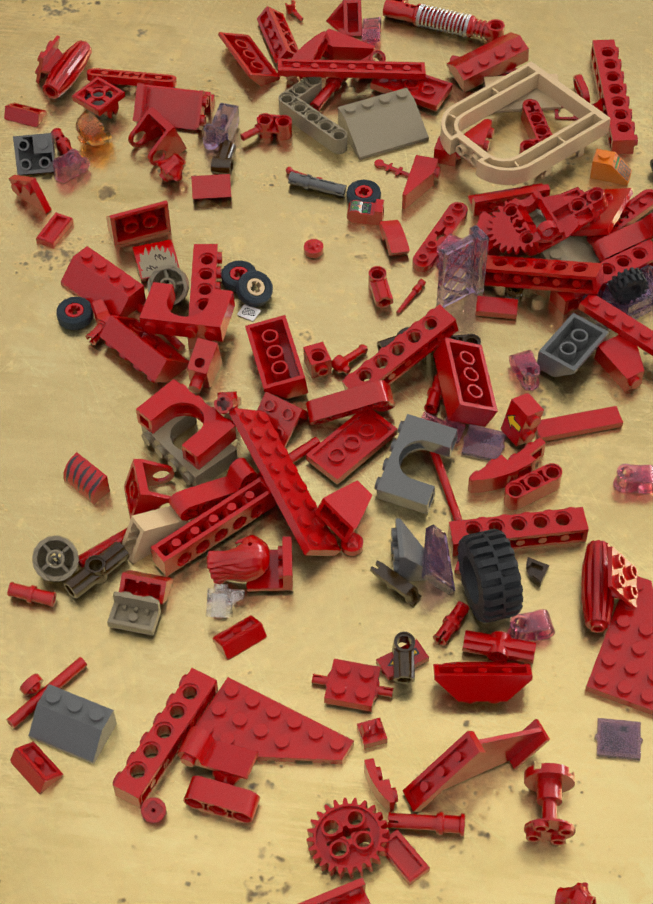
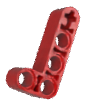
[519,99,552,154]
[591,212,653,263]
[305,380,395,425]
[169,457,258,521]

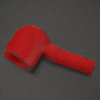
[285,0,303,22]

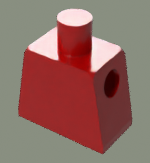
[187,338,222,393]

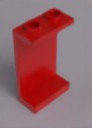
[133,83,209,131]

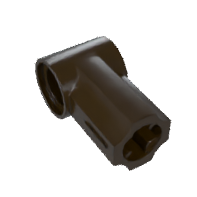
[211,140,236,176]
[392,631,415,684]

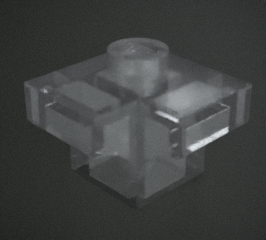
[206,584,245,618]

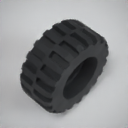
[458,529,523,623]

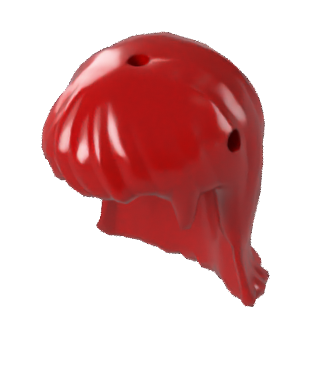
[207,535,270,586]

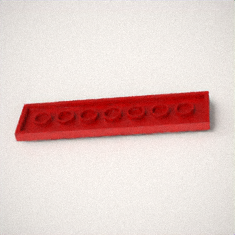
[229,408,341,556]

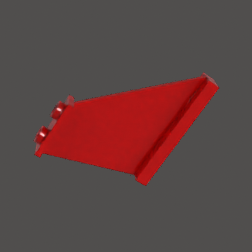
[402,719,550,812]

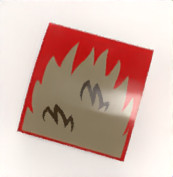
[132,239,180,282]

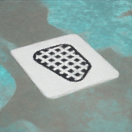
[237,304,261,321]

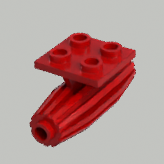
[35,35,92,99]
[581,540,638,633]

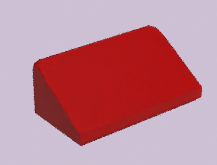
[4,102,47,127]
[212,615,267,659]
[10,741,63,794]

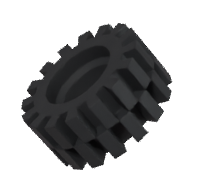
[608,267,649,304]

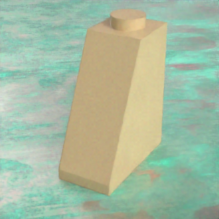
[122,506,188,563]

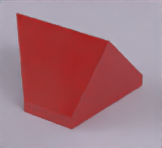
[326,0,362,36]

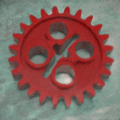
[306,798,390,879]

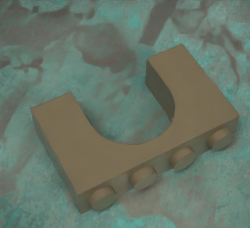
[141,416,238,486]

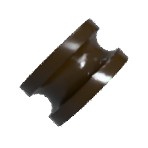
[504,287,523,301]

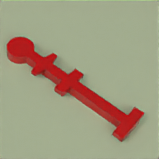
[374,159,409,178]

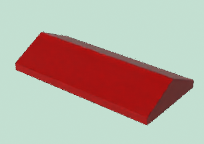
[218,32,280,86]

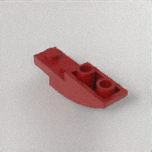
[468,437,546,493]

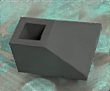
[13,133,56,175]
[391,518,427,582]

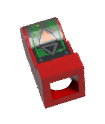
[347,199,384,226]

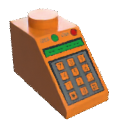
[590,149,632,186]

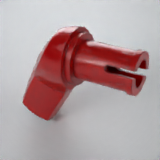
[85,299,111,345]

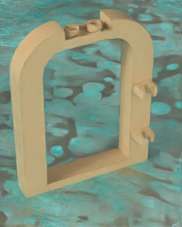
[440,61,611,185]

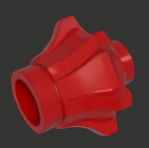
[157,153,186,182]
[555,882,597,904]

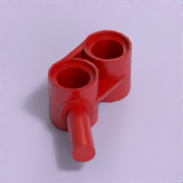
[240,113,292,141]

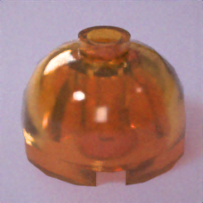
[76,110,113,148]

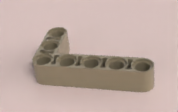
[278,77,347,154]

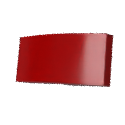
[378,220,410,256]
[364,758,398,813]

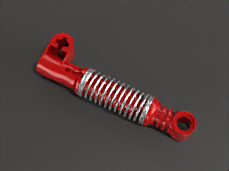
[383,0,505,43]

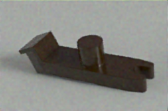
[370,560,422,606]

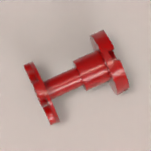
[524,763,576,846]

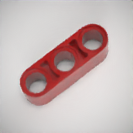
[504,463,562,510]
[183,776,260,823]

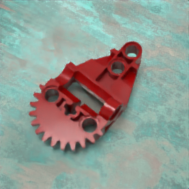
[487,187,609,256]

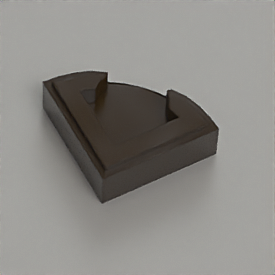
[526,557,549,587]

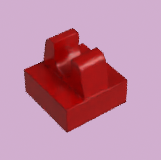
[357,718,388,749]

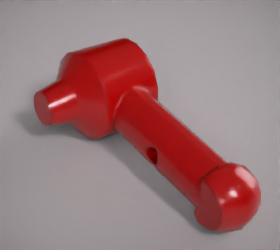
[332,344,368,374]

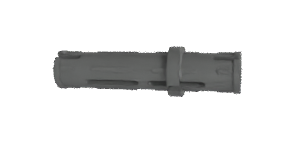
[288,171,347,197]

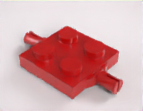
[312,659,394,712]

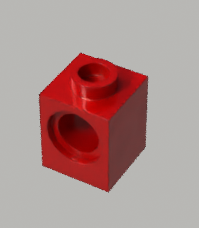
[303,342,332,379]

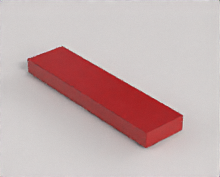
[536,406,623,441]

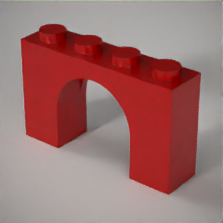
[139,282,235,342]
[136,379,236,470]

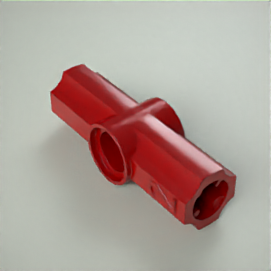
[214,391,241,414]
[462,630,536,664]

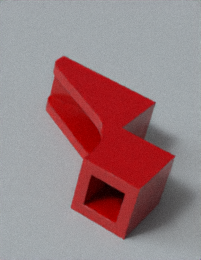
[433,119,495,167]

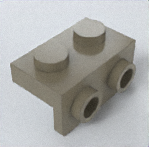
[107,591,161,636]

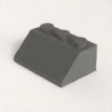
[536,313,609,377]
[28,684,117,764]

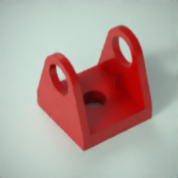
[128,107,187,166]
[124,459,174,519]

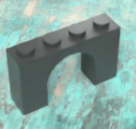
[374,414,457,515]

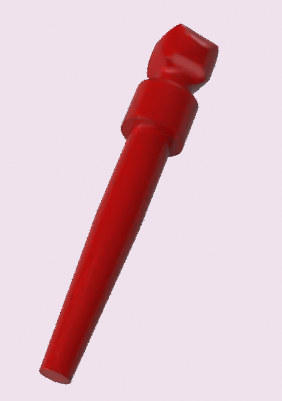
[396,279,426,314]

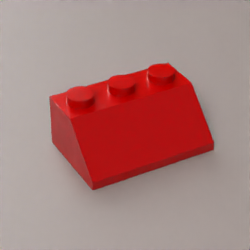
[106,200,171,246]

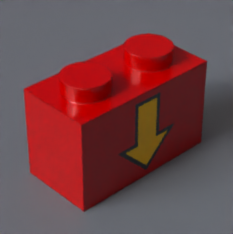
[501,393,544,446]

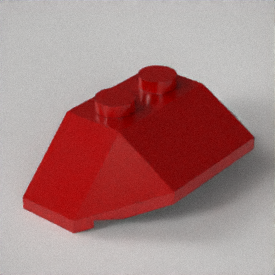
[433,662,533,704]

